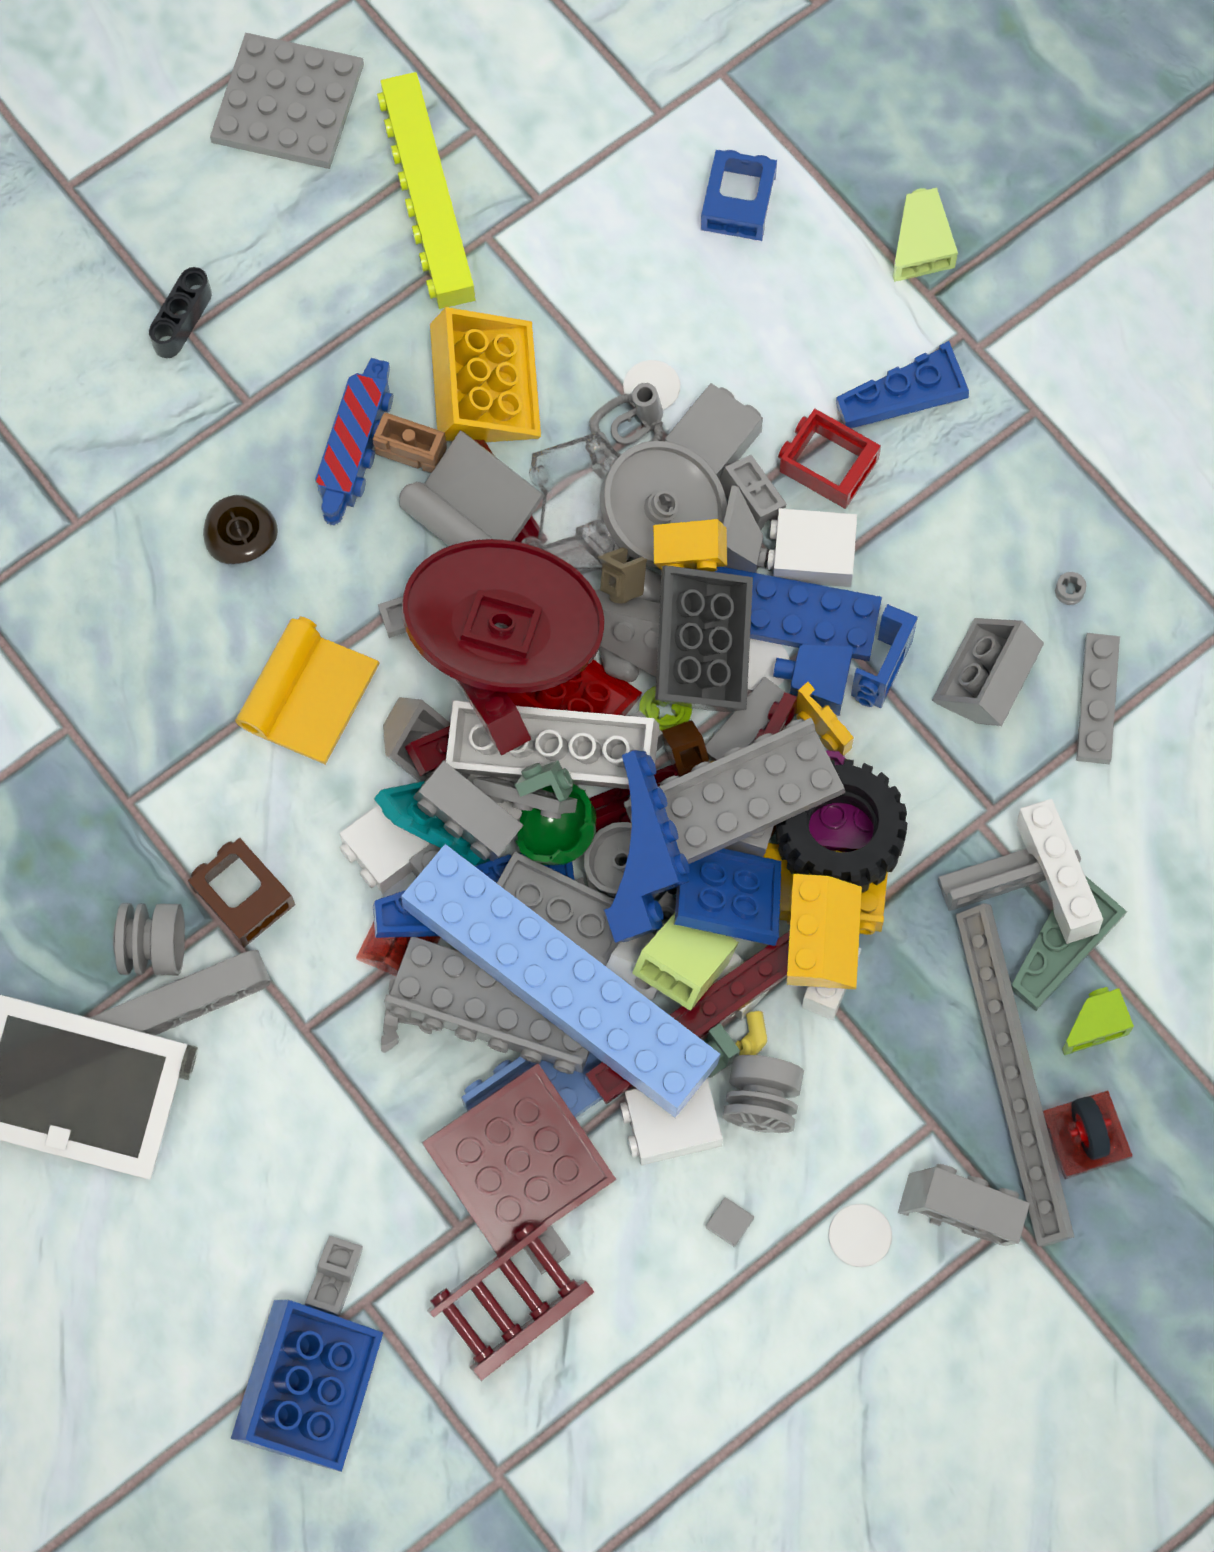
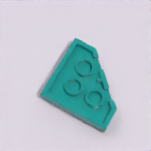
[374,781,498,866]

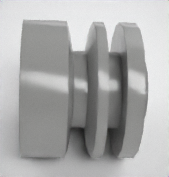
[113,903,185,976]
[723,1055,804,1133]

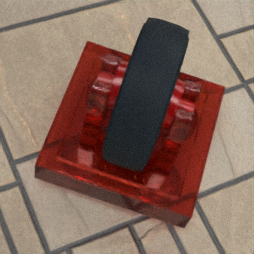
[1043,1090,1133,1179]

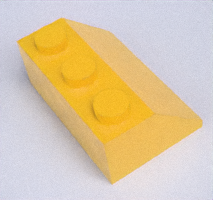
[787,874,862,989]

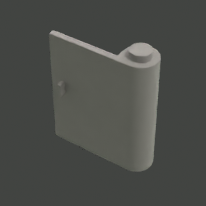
[399,430,545,546]

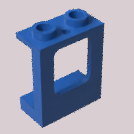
[701,150,777,241]
[851,604,918,708]

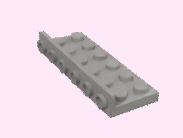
[624,718,845,864]
[384,937,590,1074]

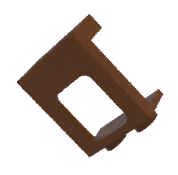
[188,838,295,948]

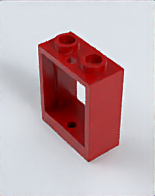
[778,408,881,509]

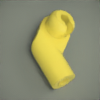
[735,1011,767,1055]

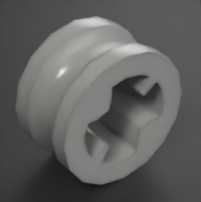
[1055,572,1086,605]

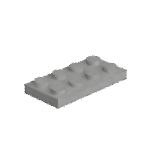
[497,851,620,966]

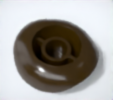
[203,495,278,564]

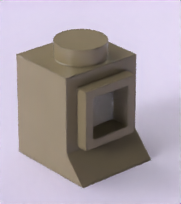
[598,547,647,604]

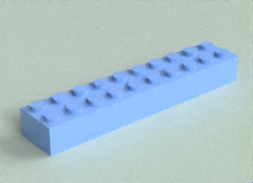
[401,844,720,1118]

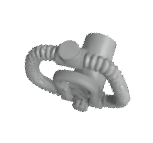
[589,383,663,461]

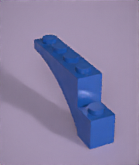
[604,750,690,943]

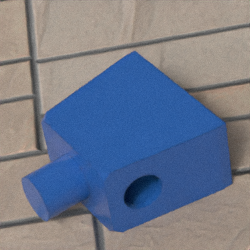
[773,644,853,716]

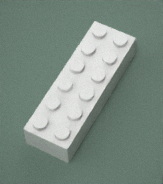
[446,700,660,789]

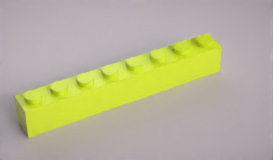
[377,72,476,309]

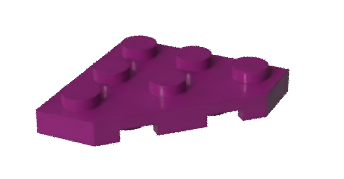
[809,750,873,852]

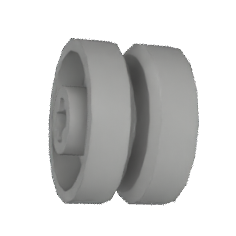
[584,822,659,899]

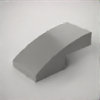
[305,1236,363,1317]

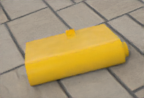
[235,616,380,765]

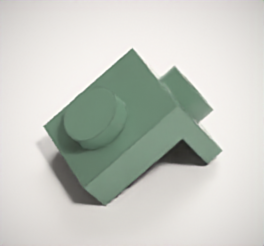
[515,760,573,802]

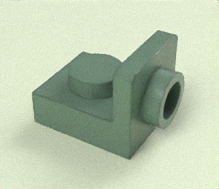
[703,1023,740,1078]

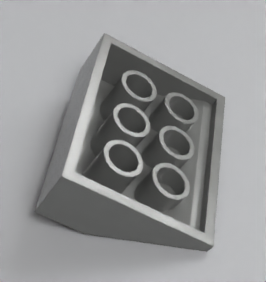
[655,565,753,712]

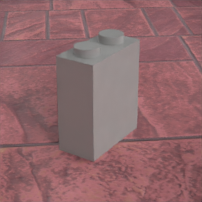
[665,383,763,480]

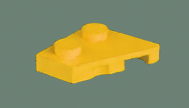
[796,682,854,756]

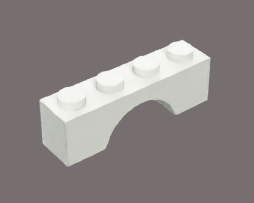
[1016,799,1103,944]

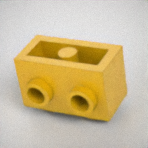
[653,519,727,572]

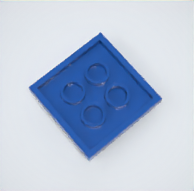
[674,848,782,946]

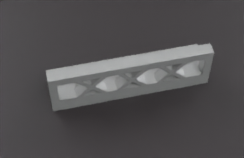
[938,849,1081,911]

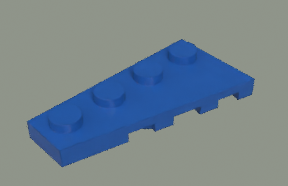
[836,341,969,428]

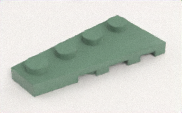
[1011,876,1127,1011]

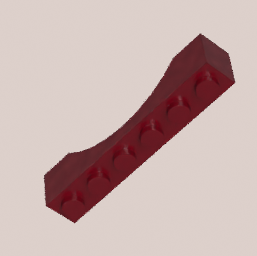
[456,680,532,756]

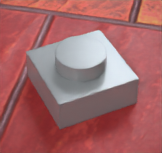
[523,1226,571,1275]

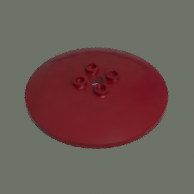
[402,539,605,693]

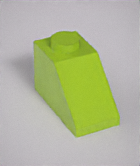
[1062,987,1134,1055]

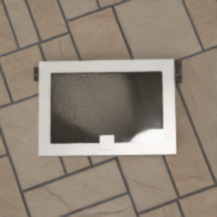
[0,994,198,1180]

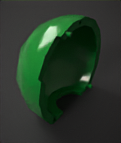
[516,783,596,865]

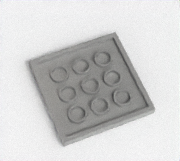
[210,32,364,169]

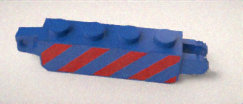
[315,358,393,526]

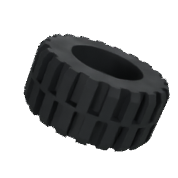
[776,759,908,893]

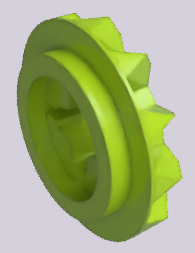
[639,686,692,731]

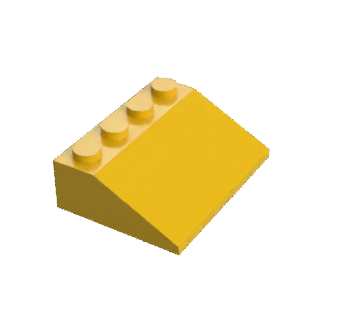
[430,307,541,442]

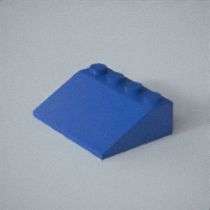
[231,1300,384,1472]

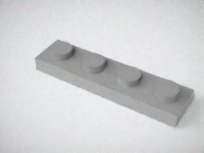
[1076,633,1120,764]

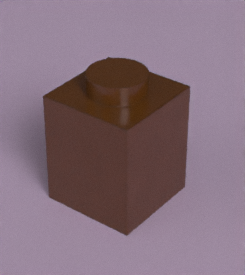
[662,720,709,777]

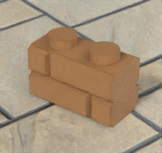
[373,412,447,473]

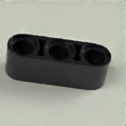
[149,267,212,358]

